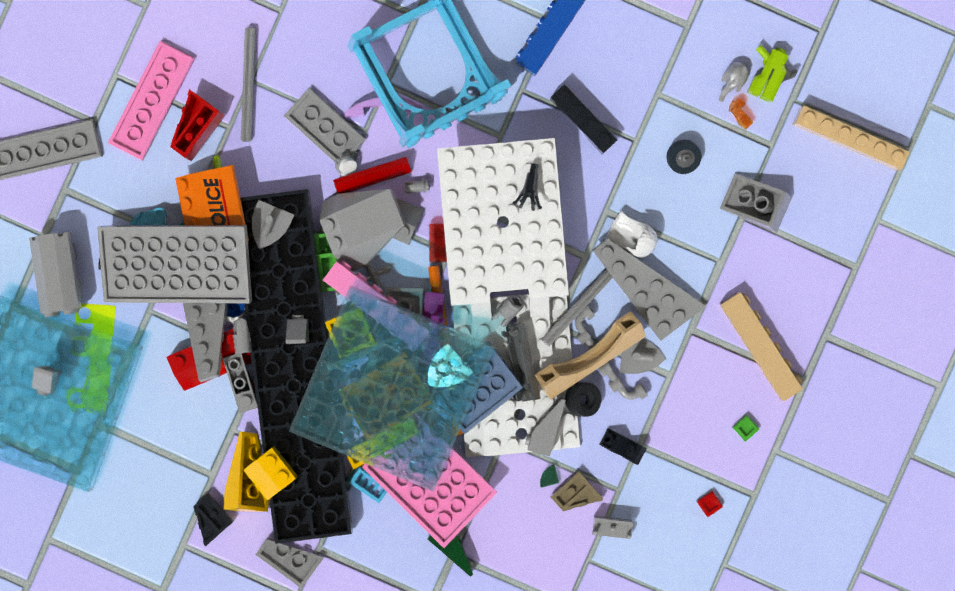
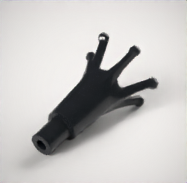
[513,163,542,211]

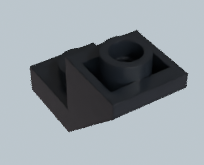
[599,428,647,465]

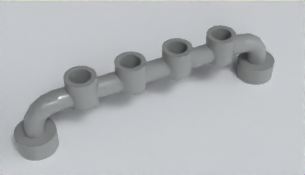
[575,305,648,400]

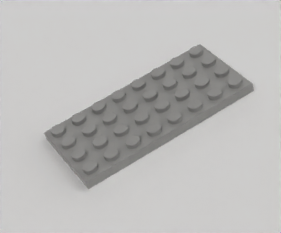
[97,225,252,303]

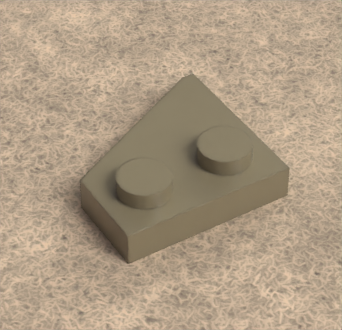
[550,471,603,512]

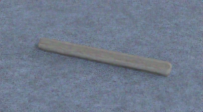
[241,27,256,142]
[542,269,613,346]

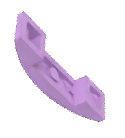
[344,98,422,118]

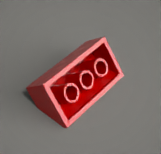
[166,329,252,391]

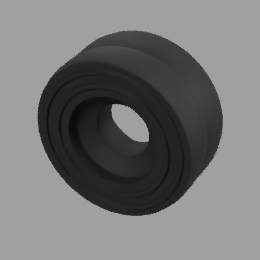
[565,382,602,417]

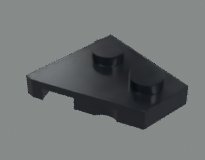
[193,493,234,547]

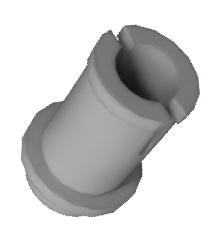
[405,178,430,194]

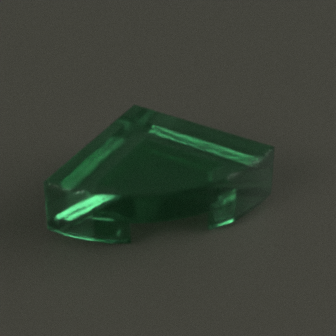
[540,464,559,488]

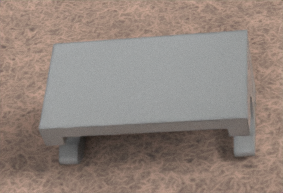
[592,515,633,539]

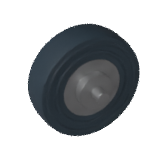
[666,139,702,174]

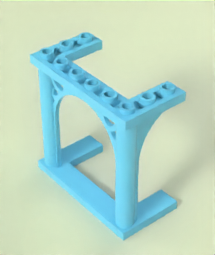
[347,0,511,148]

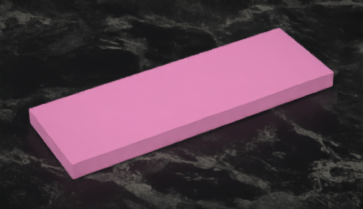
[108,41,195,161]

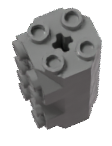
[29,232,83,317]

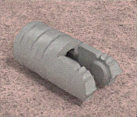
[492,295,524,327]
[233,318,252,354]

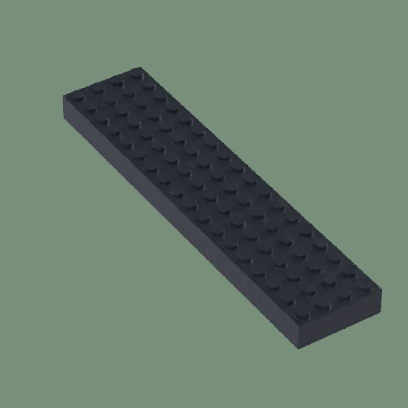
[240,189,353,544]

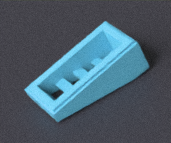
[347,466,387,503]

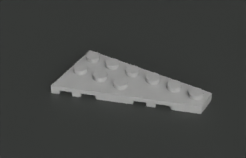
[592,238,706,341]

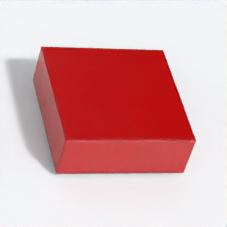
[696,491,723,518]

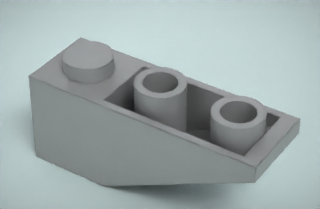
[222,353,258,414]

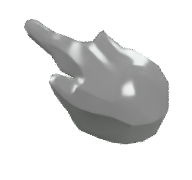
[719,62,748,102]

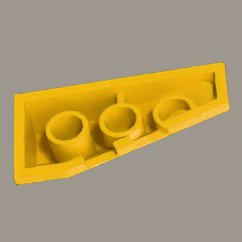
[224,431,269,512]

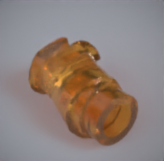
[728,98,754,130]

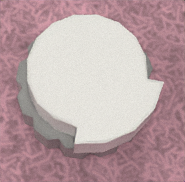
[335,153,357,177]

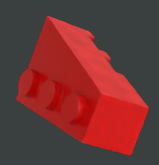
[170,89,225,161]

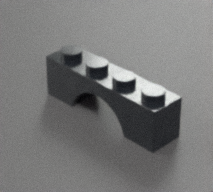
[550,84,617,155]

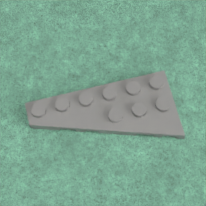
[183,303,228,382]

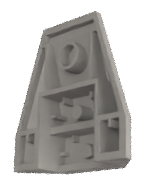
[320,189,406,271]

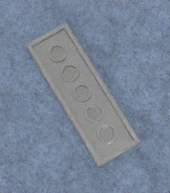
[0,119,102,181]

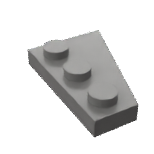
[255,539,324,589]

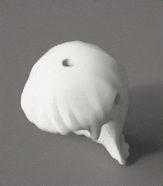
[606,211,658,258]

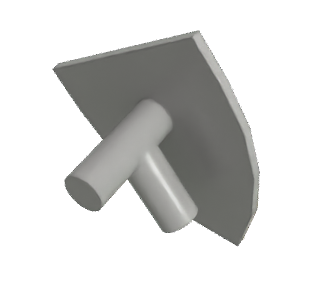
[252,200,294,249]
[619,339,666,374]

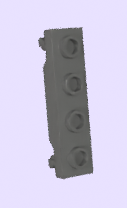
[501,323,541,402]

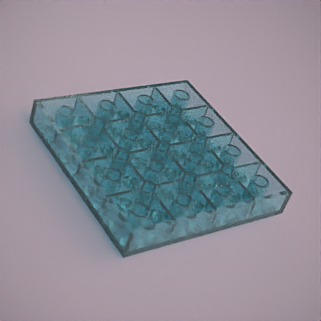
[289,286,495,492]
[0,295,143,492]

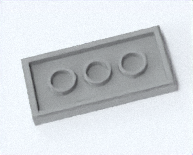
[284,88,367,162]

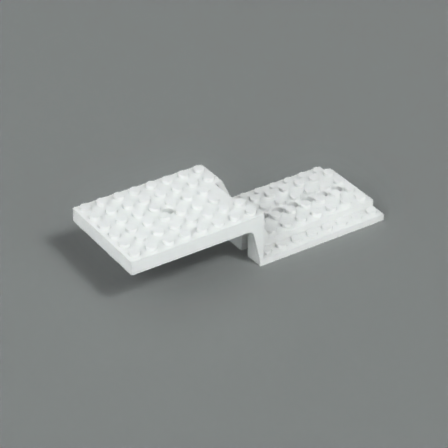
[437,138,580,457]

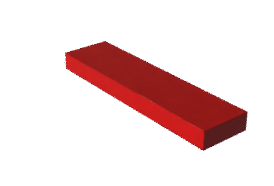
[333,157,412,194]

